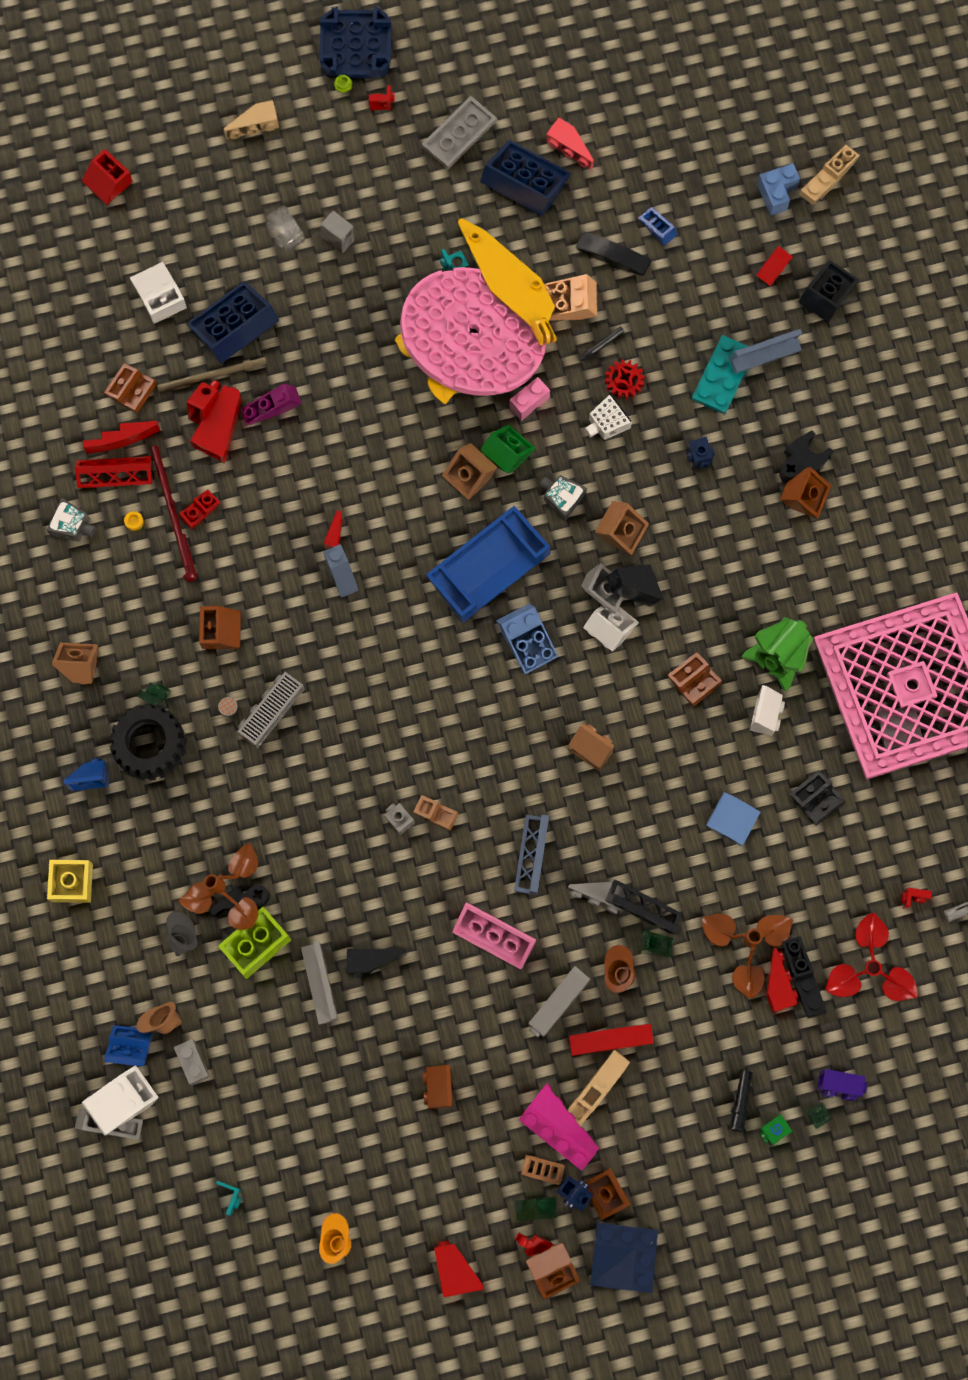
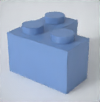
[757,163,800,216]

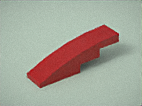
[83,421,160,454]
[569,1024,654,1056]

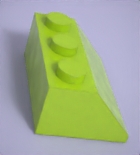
[218,907,291,979]

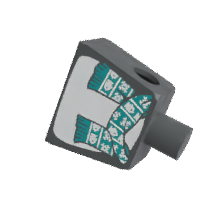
[539,475,587,521]
[47,498,96,542]

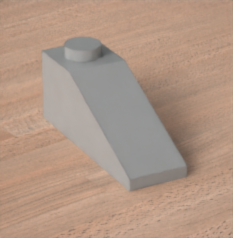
[75,1108,143,1140]

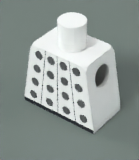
[585,394,632,440]

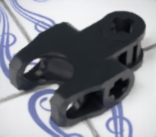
[779,430,834,484]
[210,885,270,937]

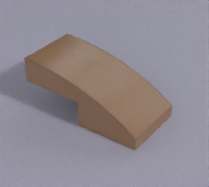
[413,795,459,831]

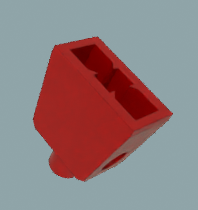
[187,380,221,425]

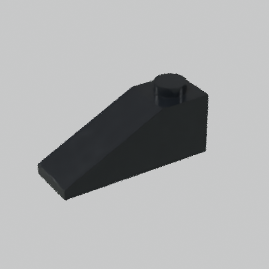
[346,949,407,978]

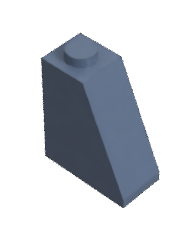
[323,544,359,598]

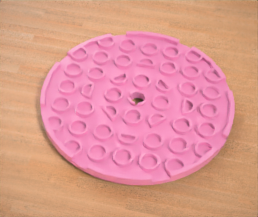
[400,267,546,396]

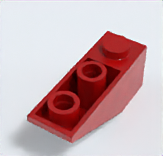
[766,947,799,1013]

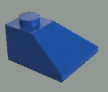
[63,758,109,791]

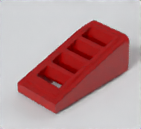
[324,510,343,550]

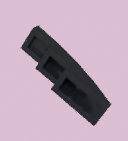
[576,232,652,276]

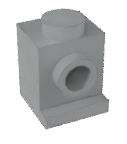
[385,803,415,835]

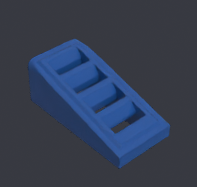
[638,207,677,246]

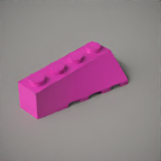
[518,1083,599,1171]

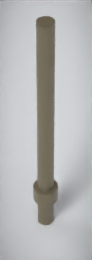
[157,357,267,392]

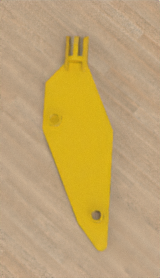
[458,219,557,346]

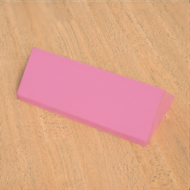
[452,902,536,969]

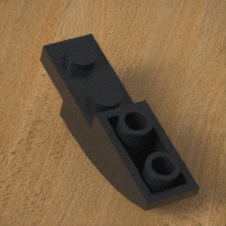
[782,936,827,1019]

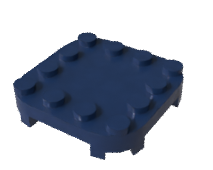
[319,6,392,78]

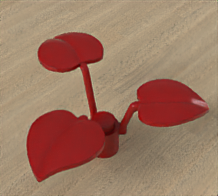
[826,913,917,1001]

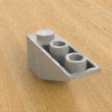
[568,882,630,914]

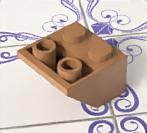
[568,723,614,772]

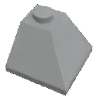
[581,563,623,614]

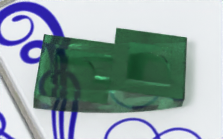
[137,682,172,705]

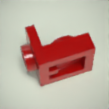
[369,85,395,110]
[901,888,932,909]

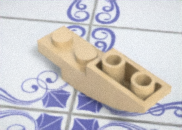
[799,145,860,205]
[567,1049,630,1126]

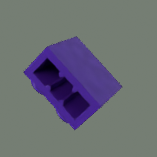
[817,1069,868,1102]

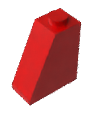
[434,1240,484,1298]

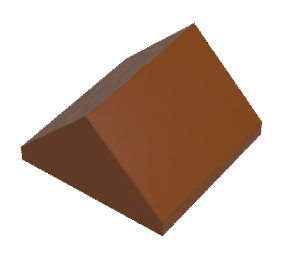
[585,1168,630,1220]

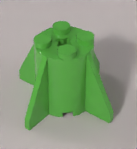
[741,617,814,691]

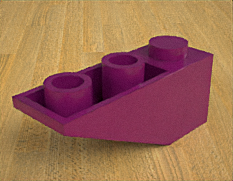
[240,383,302,426]

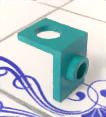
[440,249,469,271]
[216,1181,242,1216]

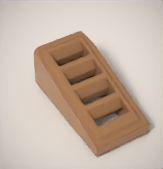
[521,1155,565,1185]

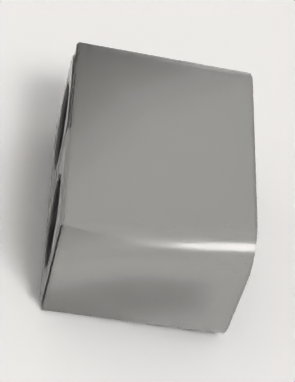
[320,211,354,253]

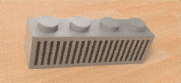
[237,672,305,749]

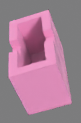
[509,377,550,421]

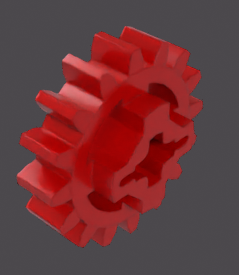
[604,359,645,400]

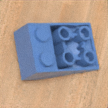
[496,603,558,674]

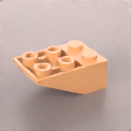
[544,274,597,320]

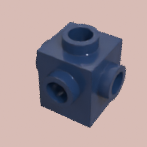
[686,437,715,469]
[557,1176,593,1211]

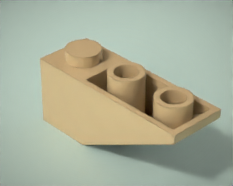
[224,100,279,139]

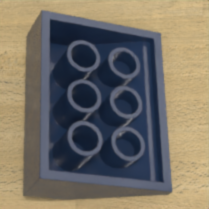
[480,139,571,216]
[186,281,279,364]

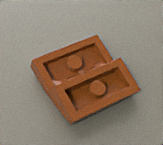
[104,363,158,413]
[667,652,723,707]

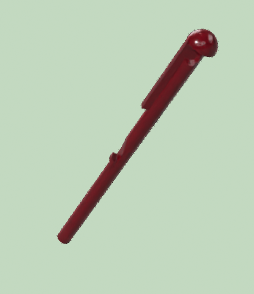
[151,446,197,582]

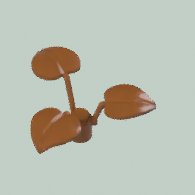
[178,843,258,930]
[702,914,793,999]

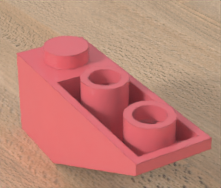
[546,118,593,170]

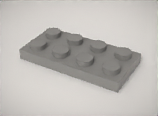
[422,96,497,169]

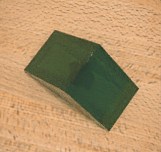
[640,931,673,958]
[515,1197,557,1221]

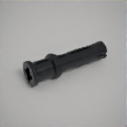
[728,1070,753,1133]

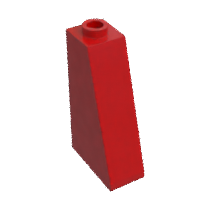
[190,385,242,464]

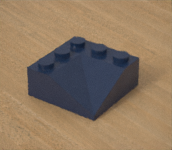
[590,1223,658,1293]

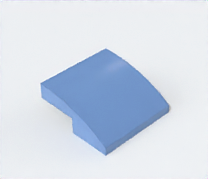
[706,792,760,846]

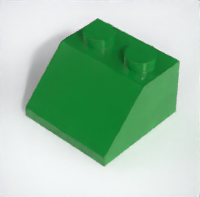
[480,424,536,474]

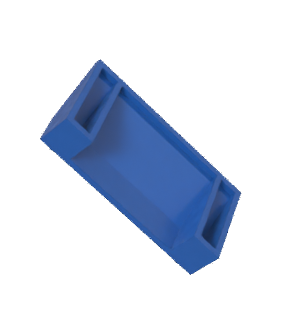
[426,506,551,623]

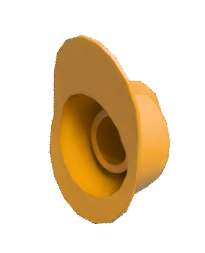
[319,1213,352,1264]

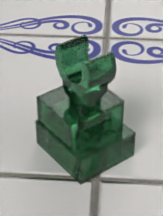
[805,1102,832,1129]

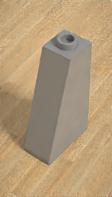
[528,966,590,1038]

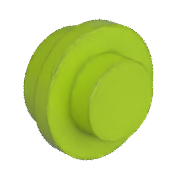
[334,75,352,93]

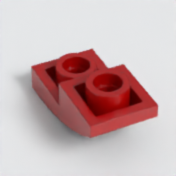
[756,246,793,286]
[179,489,220,530]

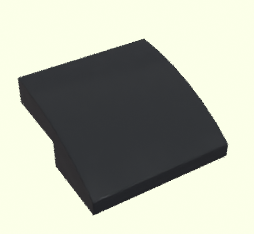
[790,770,845,826]

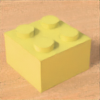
[47,860,93,903]

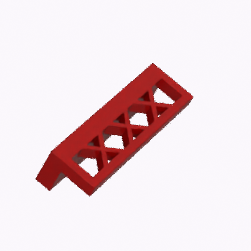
[75,456,153,488]

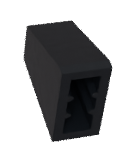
[606,564,664,607]

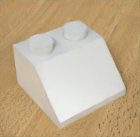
[583,605,639,651]
[750,685,785,736]

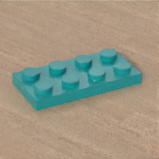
[691,335,749,415]

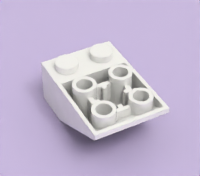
[130,262,187,324]
[82,1066,159,1135]

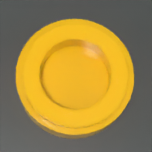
[124,511,144,531]

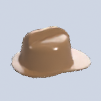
[137,1002,182,1034]

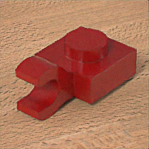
[515,1233,553,1257]

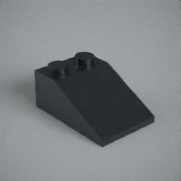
[798,260,859,323]

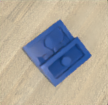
[104,1025,153,1067]

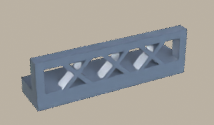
[728,329,802,374]
[514,815,549,895]

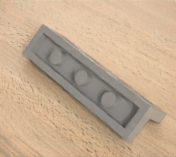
[301,941,338,1025]

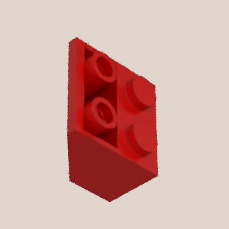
[82,149,133,205]

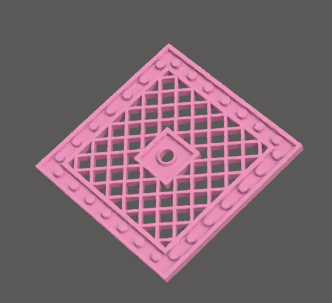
[813,592,968,780]

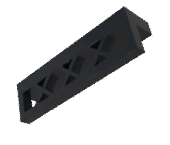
[605,880,682,935]

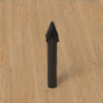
[579,326,624,361]

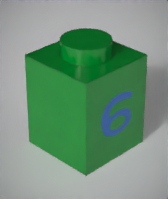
[759,1114,792,1146]

